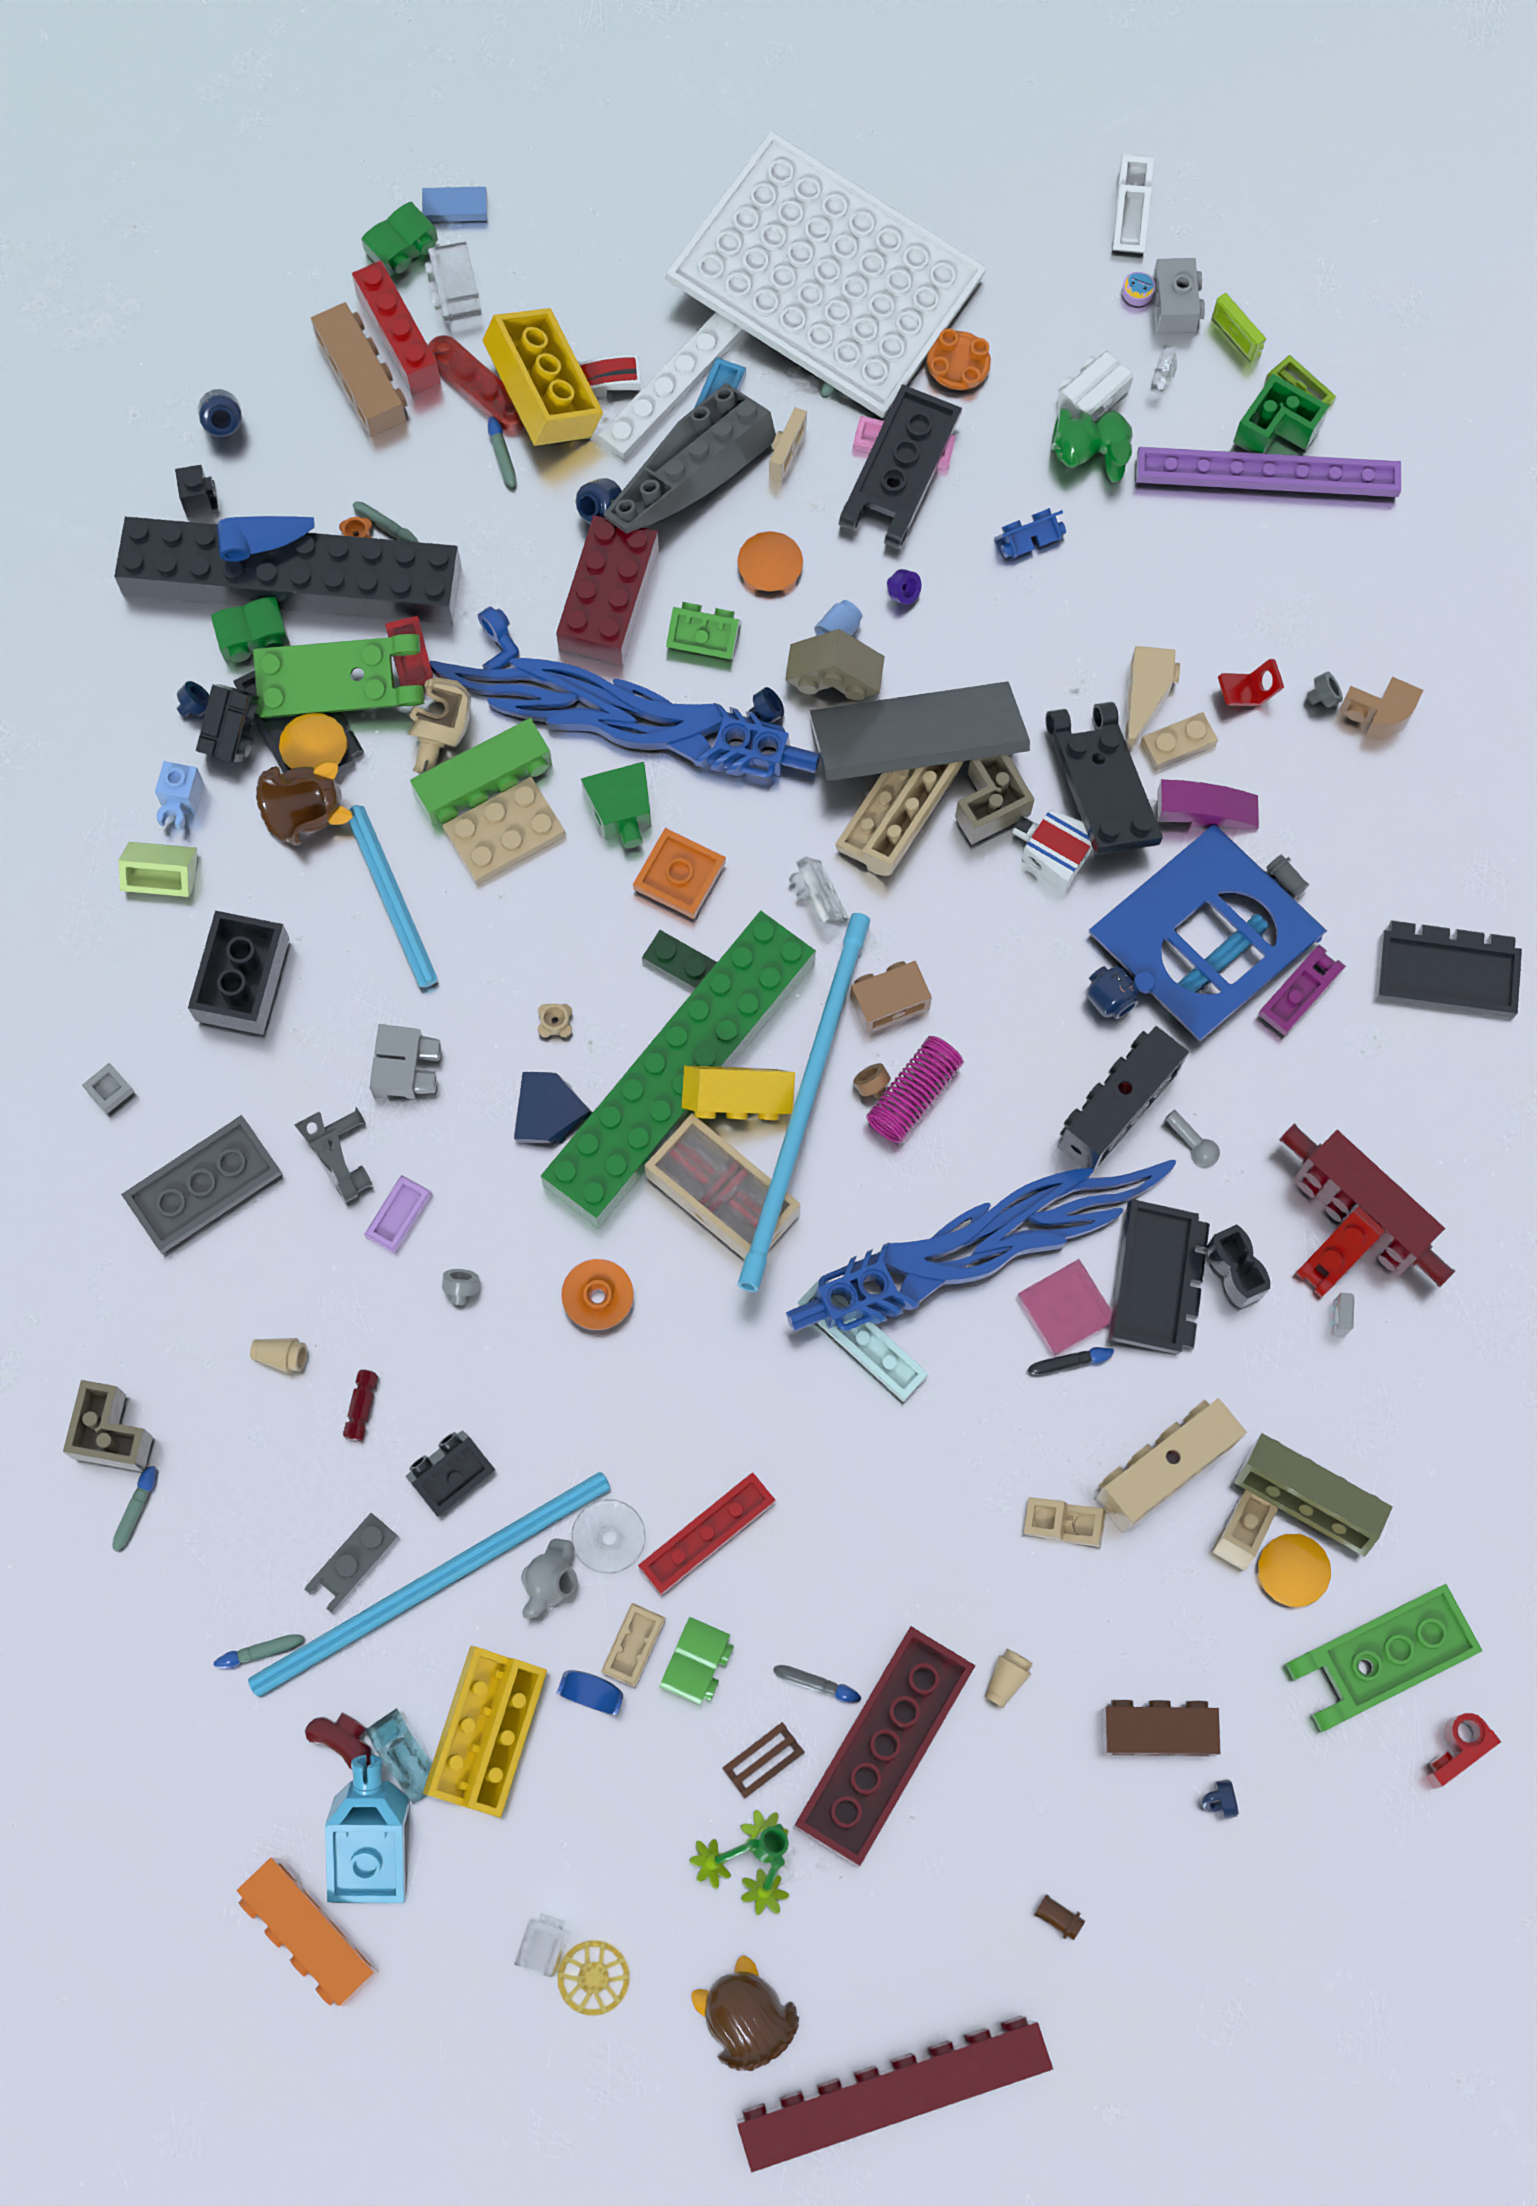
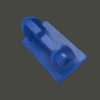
[994,508,1066,558]

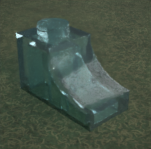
[365,1708,432,1804]

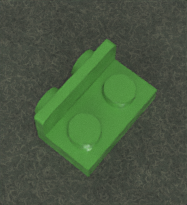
[666,602,741,660]

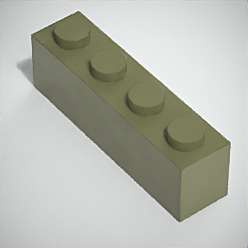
[1234,1433,1393,1557]

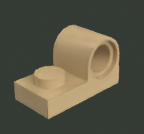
[1212,1489,1278,1571]

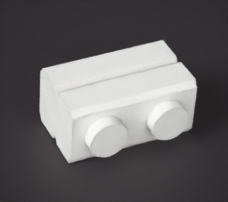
[1057,351,1133,422]

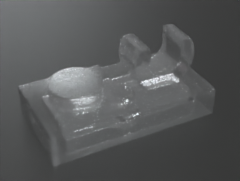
[788,856,849,926]

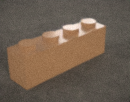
[310,302,408,437]

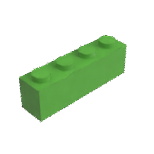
[410,718,552,826]

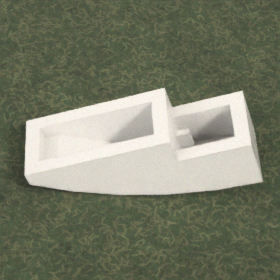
[1112,154,1154,253]

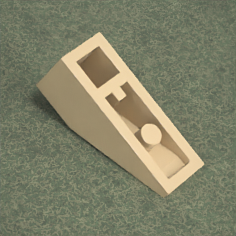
[1125,646,1180,753]

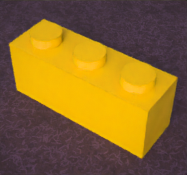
[681,1065,795,1120]

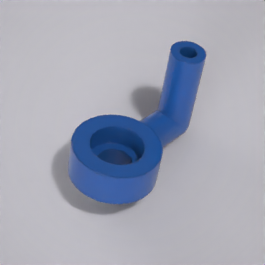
[478,606,520,670]

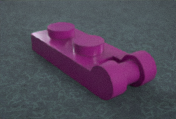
[1258,944,1346,1036]

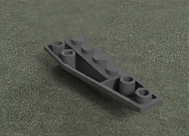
[604,383,776,534]

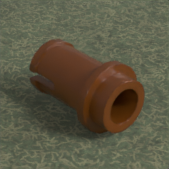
[1034,1894,1085,1941]

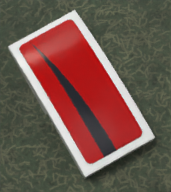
[579,354,641,397]

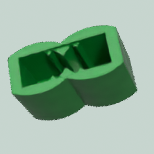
[361,201,438,276]
[210,597,290,662]

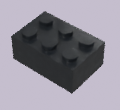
[188,910,290,1035]

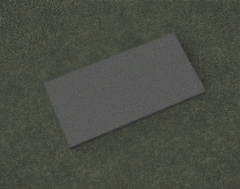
[810,681,1030,781]

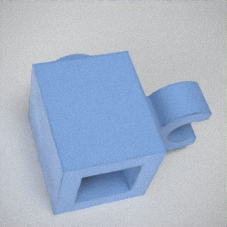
[155,761,204,830]

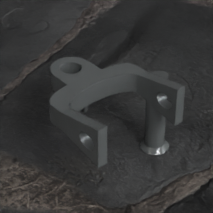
[294,1107,373,1203]

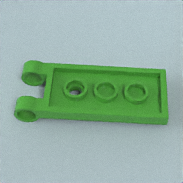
[253,634,425,719]
[1285,1584,1483,1732]

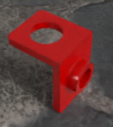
[1217,659,1284,706]

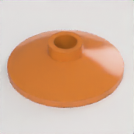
[561,1259,634,1330]

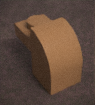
[1339,677,1423,738]

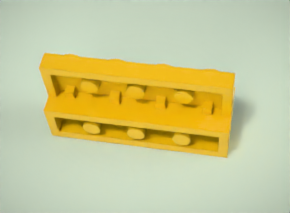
[422,1646,547,1818]

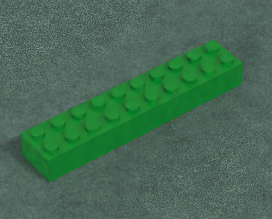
[541,910,816,1229]

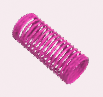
[866,1036,964,1143]

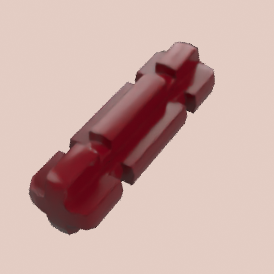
[343,1369,378,1441]

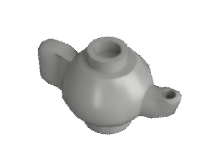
[521,1538,577,1618]

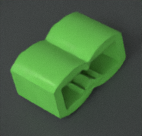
[659,1616,734,1706]

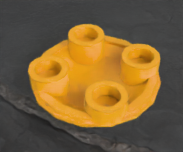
[279,713,348,769]
[1257,1534,1331,1608]

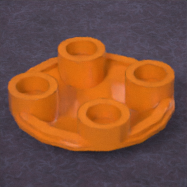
[927,328,991,390]
[737,531,803,592]

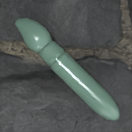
[352,501,419,542]

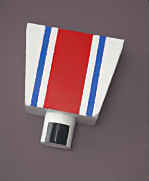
[1012,810,1093,894]

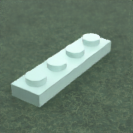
[797,1280,929,1402]

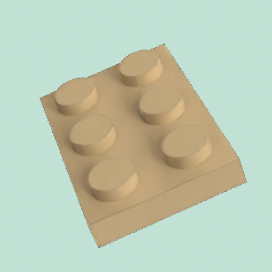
[442,777,566,885]

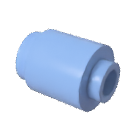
[814,600,863,636]

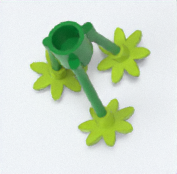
[689,1810,789,1915]

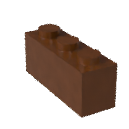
[1101,1700,1221,1757]

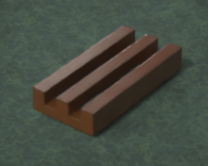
[722,1722,805,1799]

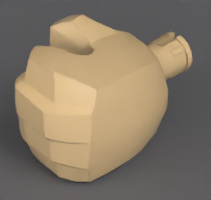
[407,678,471,774]

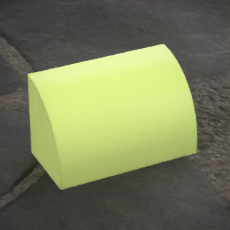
[118,842,197,897]

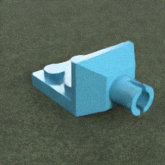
[325,1755,410,1903]

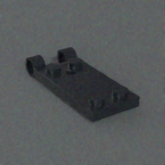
[838,384,962,549]
[1045,702,1163,855]

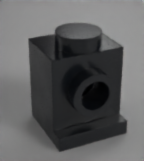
[175,465,219,518]

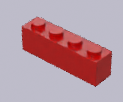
[352,260,441,396]

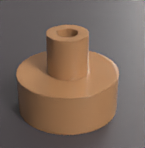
[853,1063,891,1101]

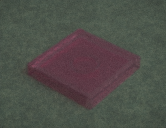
[1017,1259,1112,1357]

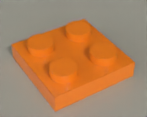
[633,828,726,919]

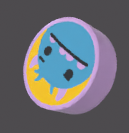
[1122,272,1155,306]

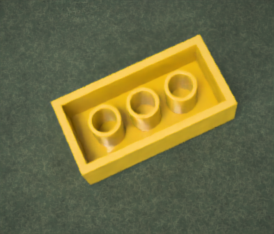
[482,308,604,446]

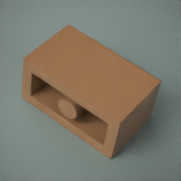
[850,960,932,1033]

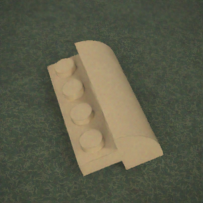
[835,761,963,876]

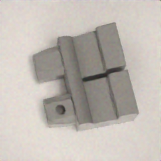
[369,1024,441,1100]

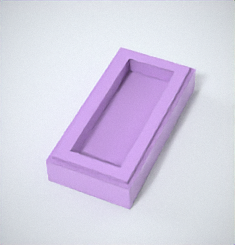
[364,1175,433,1255]

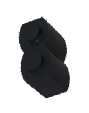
[1207,1224,1271,1308]

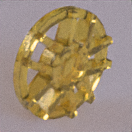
[557,1940,630,2016]

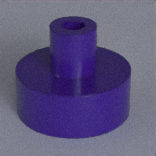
[887,569,922,605]

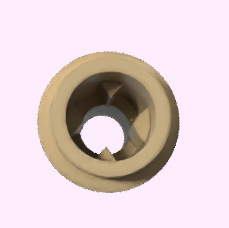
[250,1338,307,1374]
[985,1648,1033,1708]

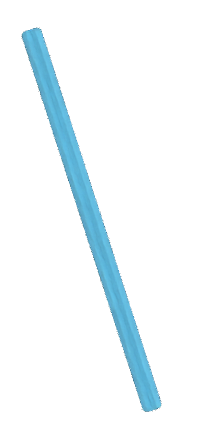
[248,1472,610,1696]

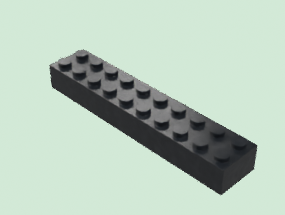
[114,516,461,624]

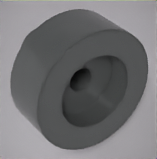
[1307,671,1343,708]

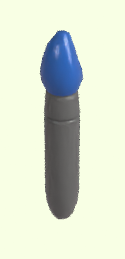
[773,1665,861,1703]

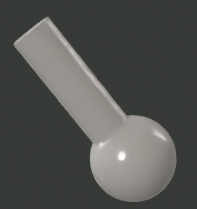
[1165,1110,1220,1167]

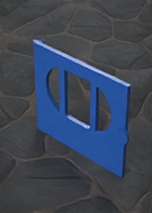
[1089,824,1327,1041]

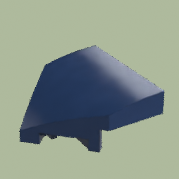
[514,1072,593,1143]

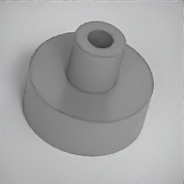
[442,1269,479,1305]

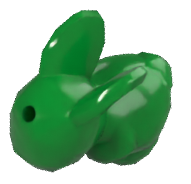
[1051,408,1133,483]

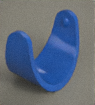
[556,1670,623,1716]

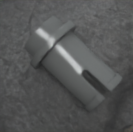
[1266,854,1310,898]

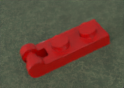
[1295,1206,1385,1298]

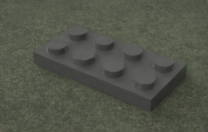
[121,1115,282,1254]

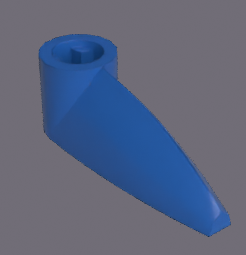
[217,516,315,562]

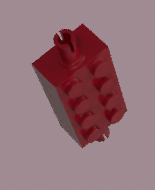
[1279,1123,1455,1288]

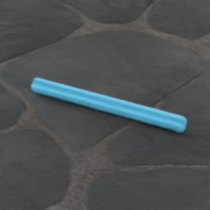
[348,805,438,988]

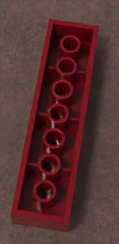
[737,2015,1054,2173]

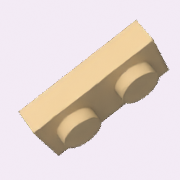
[1141,712,1218,770]

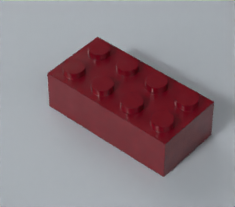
[556,515,659,667]

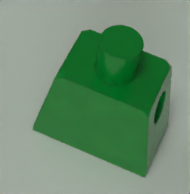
[581,761,651,848]

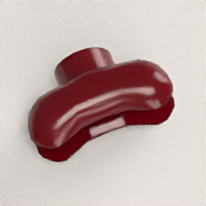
[305,1712,372,1770]

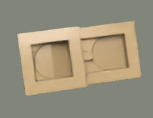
[1024,1497,1106,1547]

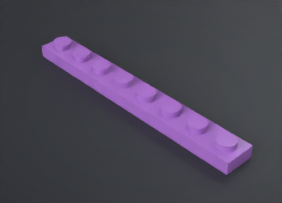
[1136,447,1401,497]

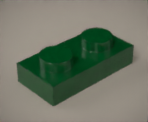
[642,930,717,991]

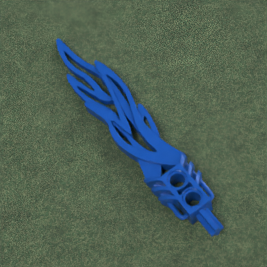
[430,658,820,778]
[786,1159,1176,1332]

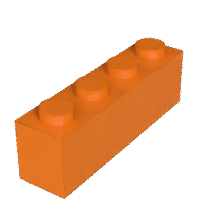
[236,1857,378,2006]

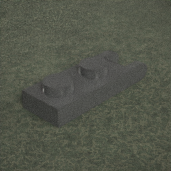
[304,1513,400,1614]

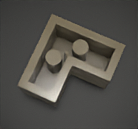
[785,629,885,700]
[955,754,1035,845]
[63,1380,153,1472]

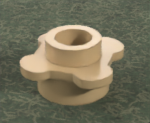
[537,1003,573,1038]

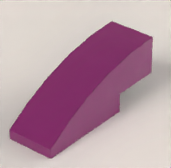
[1157,779,1259,830]

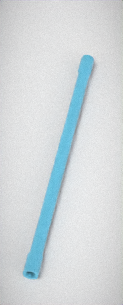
[737,913,871,1292]

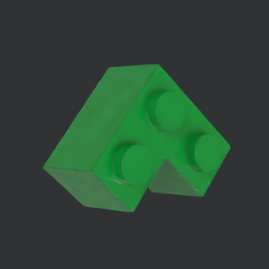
[1233,374,1330,454]

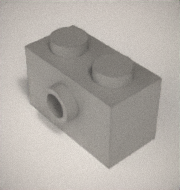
[1152,258,1205,333]

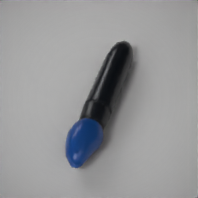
[1027,1347,1114,1375]

